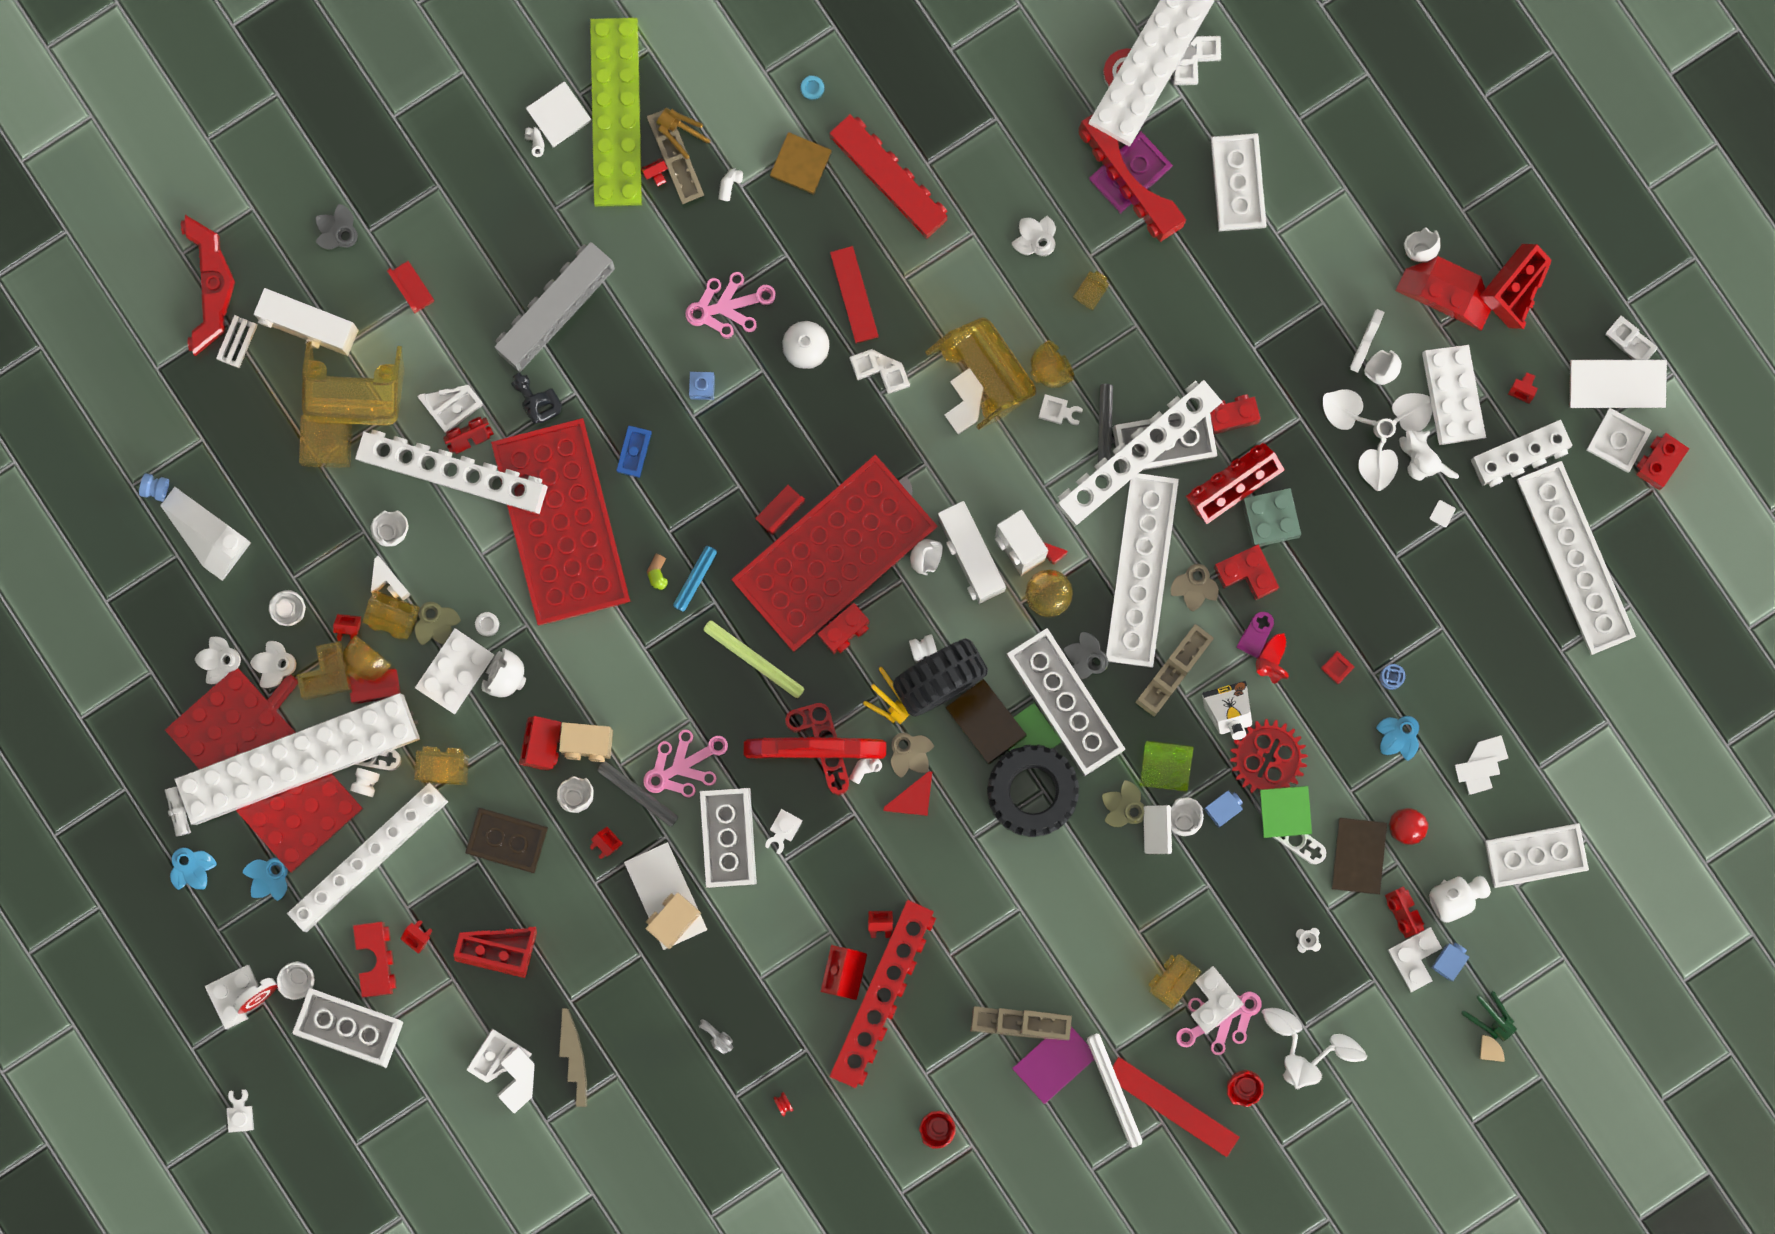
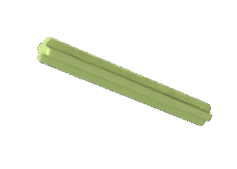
[704,621,804,698]

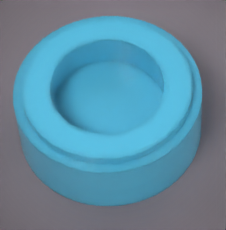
[801,76,824,100]

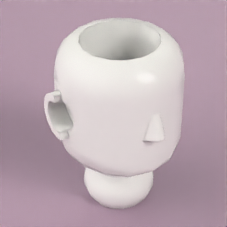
[1429,876,1491,923]

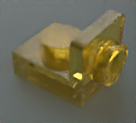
[1073,271,1109,311]

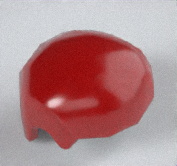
[1389,808,1428,845]
[1227,1070,1263,1107]
[919,1111,956,1149]

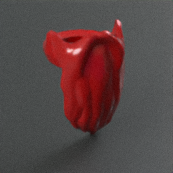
[1256,633,1289,684]

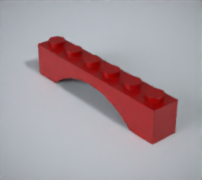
[1079,114,1186,242]

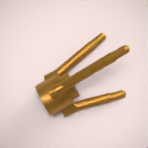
[656,108,711,159]

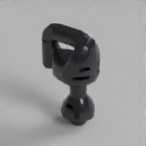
[511,373,562,424]

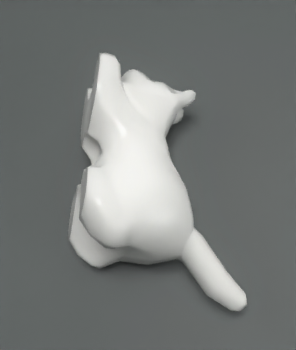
[1399,430,1459,481]

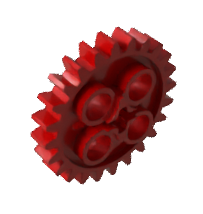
[1229,719,1308,796]

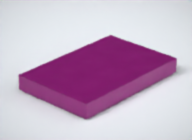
[1088,131,1173,214]
[1012,1026,1094,1105]

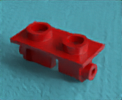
[443,417,494,454]
[1385,886,1425,939]

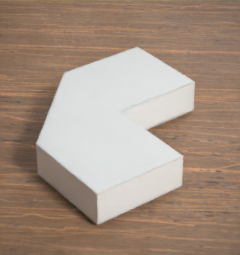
[1174,36,1221,85]
[1350,309,1385,373]
[849,349,910,394]
[944,368,984,435]
[1464,736,1508,795]
[497,1045,534,1113]

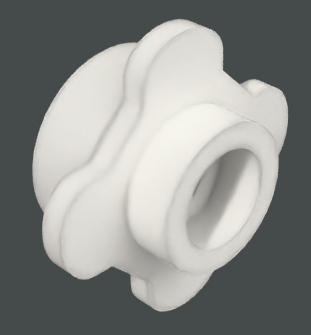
[1296,928,1321,953]

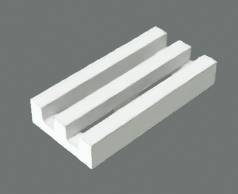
[216,315,257,368]

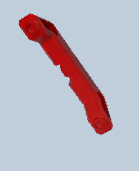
[181,215,235,356]
[744,737,886,759]

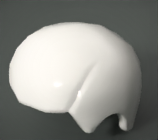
[1404,228,1440,262]
[1364,350,1402,385]
[370,510,408,547]
[910,539,943,575]
[269,590,306,626]
[557,776,593,813]
[1171,797,1203,836]
[277,961,315,1000]

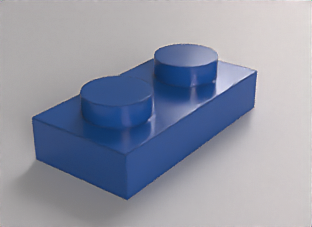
[617,425,652,478]

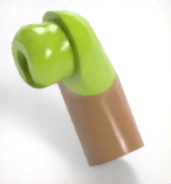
[647,553,668,590]

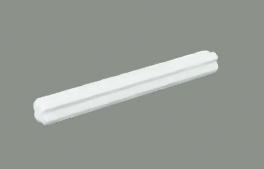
[1087,1034,1142,1147]

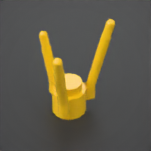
[863,667,909,724]

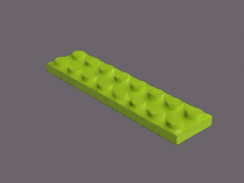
[590,18,642,206]

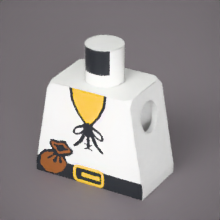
[1202,681,1252,740]

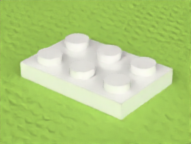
[415,629,494,714]

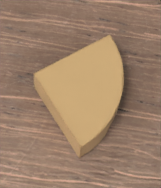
[1479,1035,1504,1062]

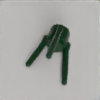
[1461,991,1517,1041]

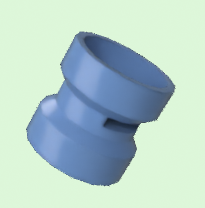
[139,473,169,502]
[1379,664,1405,690]

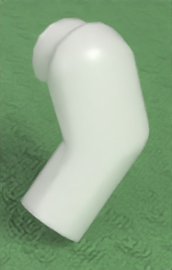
[525,127,544,157]
[718,169,743,201]
[849,759,882,784]

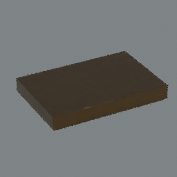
[945,679,1027,764]
[465,807,548,874]
[1332,818,1387,895]

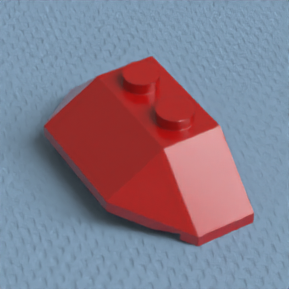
[1395,256,1492,331]

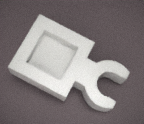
[1039,394,1083,425]
[765,809,802,854]
[227,1090,254,1132]

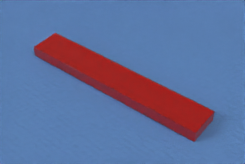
[1112,1057,1240,1157]

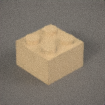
[559,722,613,762]
[646,893,701,949]

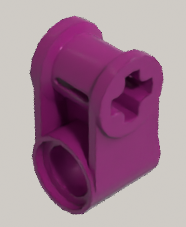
[1236,612,1274,659]

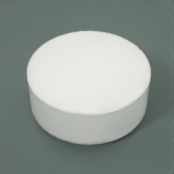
[475,612,500,637]

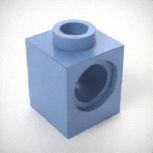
[689,372,715,400]
[1204,790,1243,828]
[1431,943,1469,981]

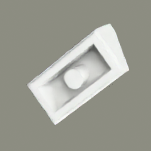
[1144,805,1172,854]

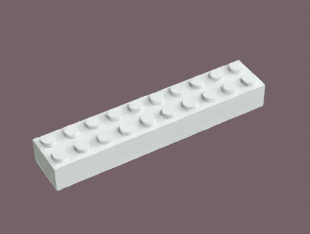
[175,693,420,825]

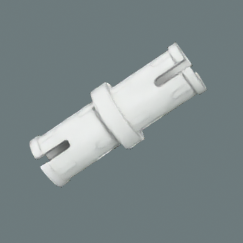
[164,787,191,837]

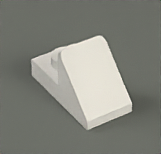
[371,556,411,601]

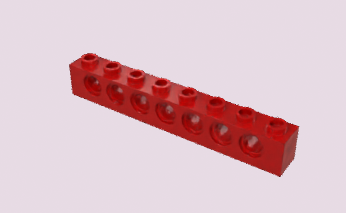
[829,900,936,1088]

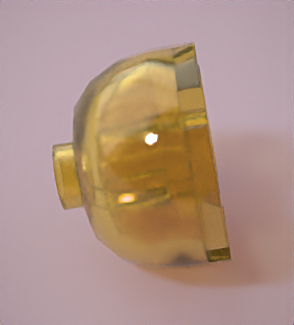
[1030,340,1075,388]
[1025,569,1073,617]
[343,635,391,681]

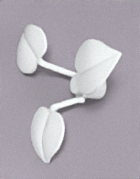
[1323,390,1433,491]
[1261,1008,1368,1089]

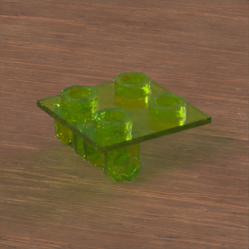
[1140,741,1194,791]

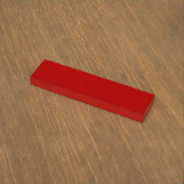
[830,246,879,344]

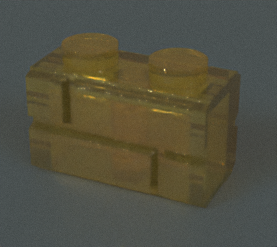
[363,591,420,639]
[1148,954,1202,1010]

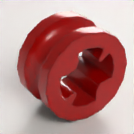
[773,1092,794,1116]

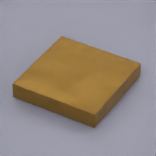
[770,132,832,194]

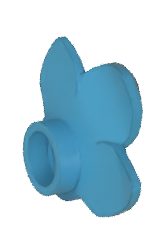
[1376,716,1419,761]
[170,847,217,890]
[243,858,288,901]

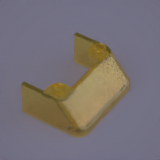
[925,317,1036,430]
[302,341,404,425]

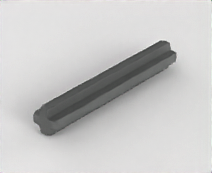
[1098,384,1113,478]
[597,761,678,826]

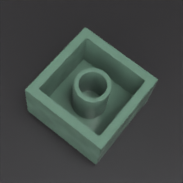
[1242,488,1301,547]

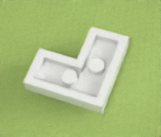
[1388,927,1442,992]
[205,965,259,1030]
[1191,966,1244,1034]

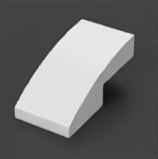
[1606,316,1658,360]

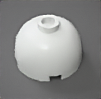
[782,321,829,369]
[482,648,526,697]

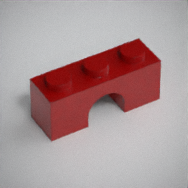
[353,922,396,998]

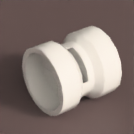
[909,634,937,663]
[350,768,380,797]

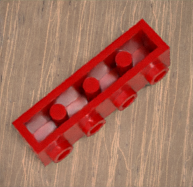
[1185,443,1284,524]

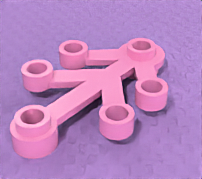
[686,272,775,339]
[644,730,728,798]
[1176,992,1262,1055]

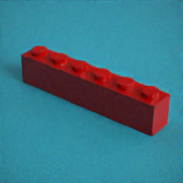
[829,114,948,240]

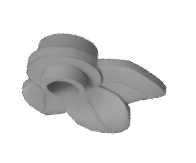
[699,1019,733,1054]

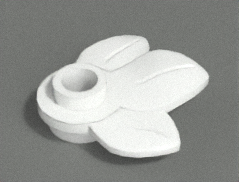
[1012,216,1056,256]
[195,637,241,684]
[250,641,296,688]

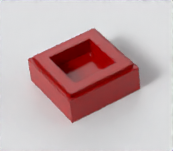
[1321,651,1354,685]

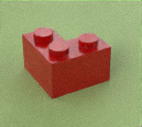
[1214,544,1279,600]

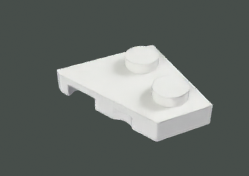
[417,385,484,433]
[466,1029,532,1083]

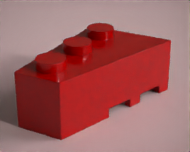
[1480,244,1552,329]
[454,927,537,978]

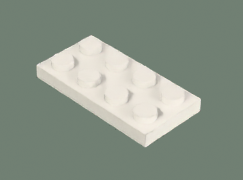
[1422,345,1486,445]

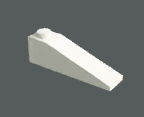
[160,487,251,581]

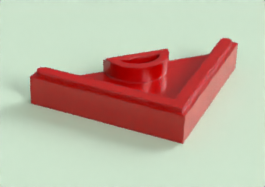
[883,771,932,816]

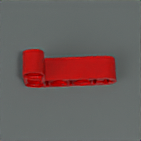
[785,703,849,795]

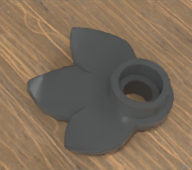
[316,204,358,249]
[1064,632,1108,679]

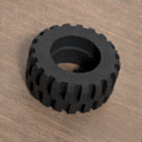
[893,638,988,717]
[987,745,1079,837]

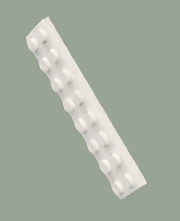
[1089,0,1215,147]
[1517,461,1636,655]
[1106,473,1179,668]

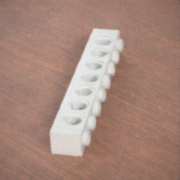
[1056,380,1222,527]
[355,429,547,514]
[287,783,448,932]

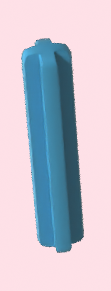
[673,546,717,612]

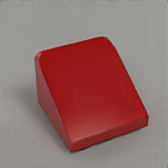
[1043,542,1068,565]

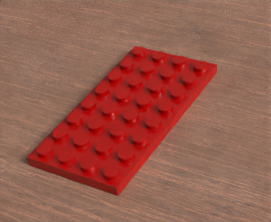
[491,418,631,626]
[731,454,938,652]
[165,668,363,873]

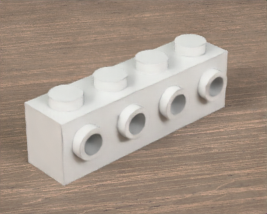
[1471,420,1572,487]

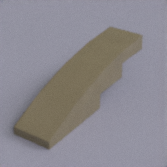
[647,108,704,204]
[1135,624,1214,717]
[971,1006,1072,1040]
[559,1008,587,1107]

